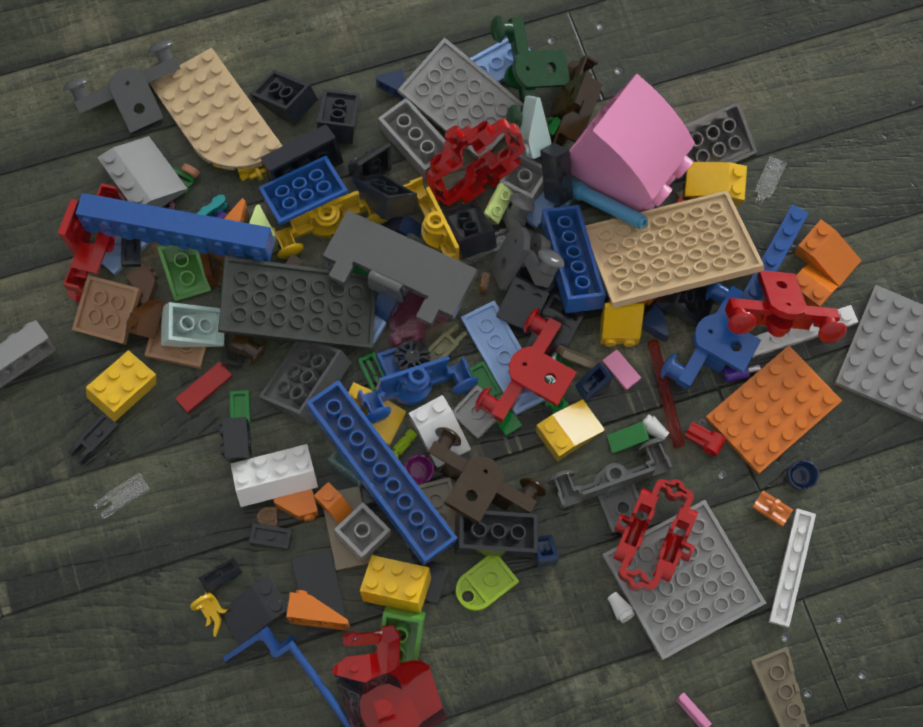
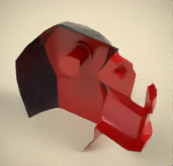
[333,626,447,727]

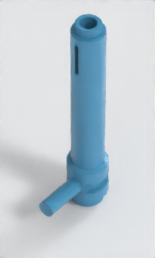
[560,177,648,229]

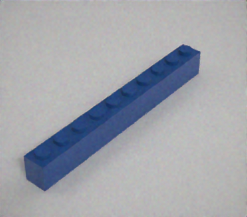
[703,204,809,373]

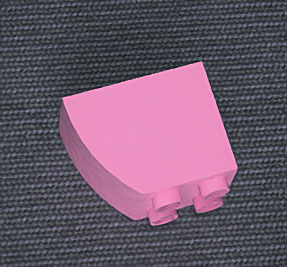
[569,74,695,212]

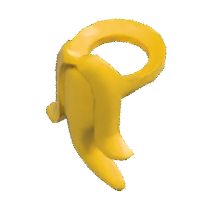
[190,592,228,637]

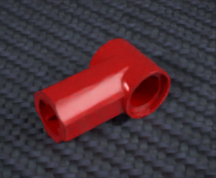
[684,422,726,456]

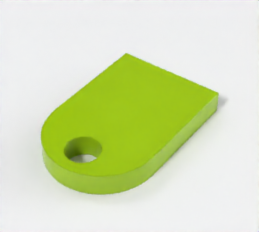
[456,556,519,611]

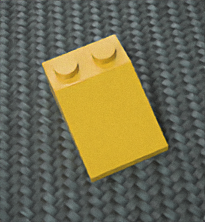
[684,162,747,208]
[600,303,644,347]
[348,382,407,446]
[536,399,605,462]

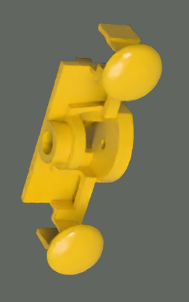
[403,176,464,262]
[272,191,388,259]

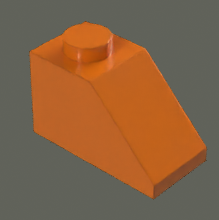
[314,482,354,525]
[274,489,319,522]

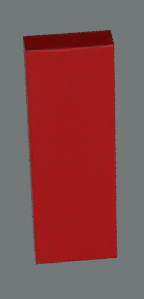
[175,361,233,414]

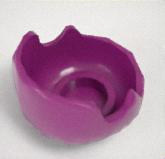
[404,454,434,484]

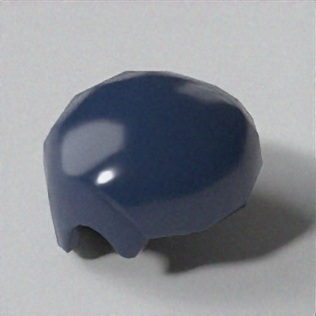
[787,460,820,490]

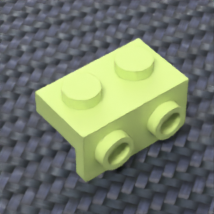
[484,183,514,225]

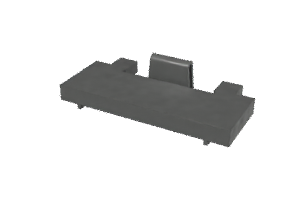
[323,210,478,326]

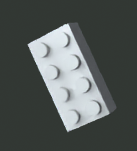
[231,444,318,507]

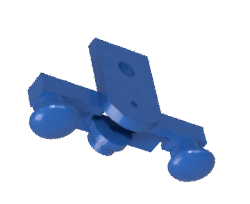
[660,282,761,390]
[357,345,478,424]

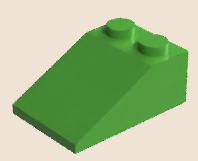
[157,245,211,301]
[381,606,426,663]

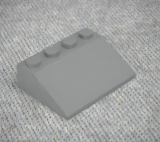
[97,136,188,207]

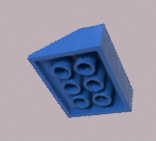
[259,155,349,225]

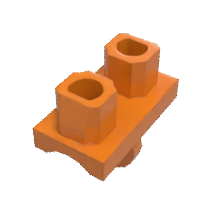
[752,491,793,527]

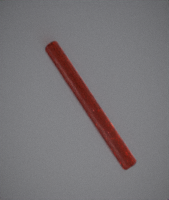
[648,339,685,448]

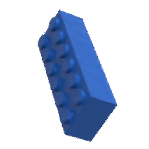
[540,205,606,313]

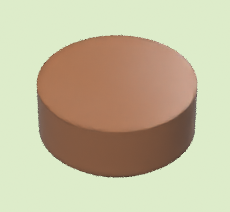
[181,163,200,179]

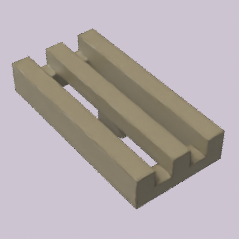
[556,344,597,369]

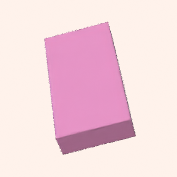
[602,350,641,391]
[676,693,712,727]

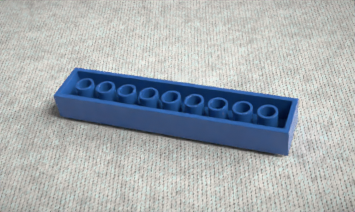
[76,193,275,262]
[306,380,457,566]

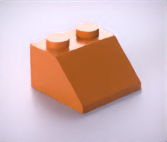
[796,264,839,307]

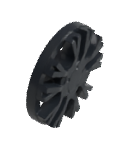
[394,340,430,371]

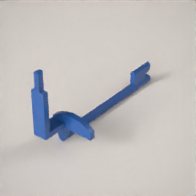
[223,626,353,727]

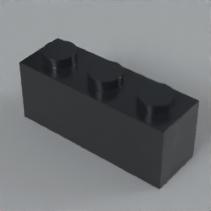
[540,143,573,206]

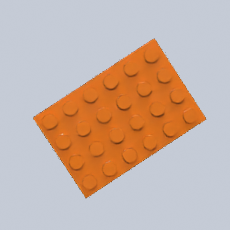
[705,346,842,475]

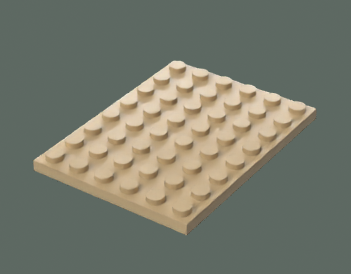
[585,190,764,308]

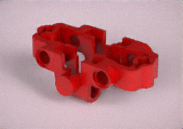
[426,119,525,205]
[613,479,698,592]

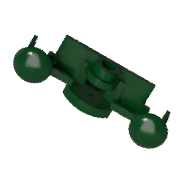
[490,15,570,128]

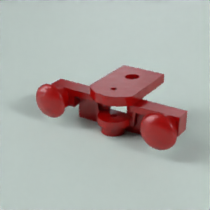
[58,183,126,301]
[725,271,847,343]
[475,308,577,424]

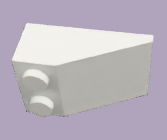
[409,395,471,468]

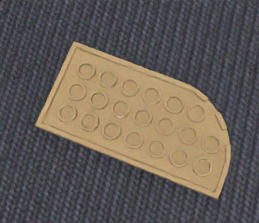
[149,48,282,170]

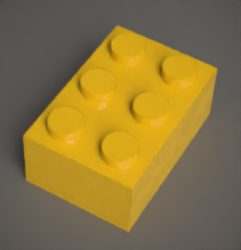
[86,350,156,422]
[360,555,431,614]

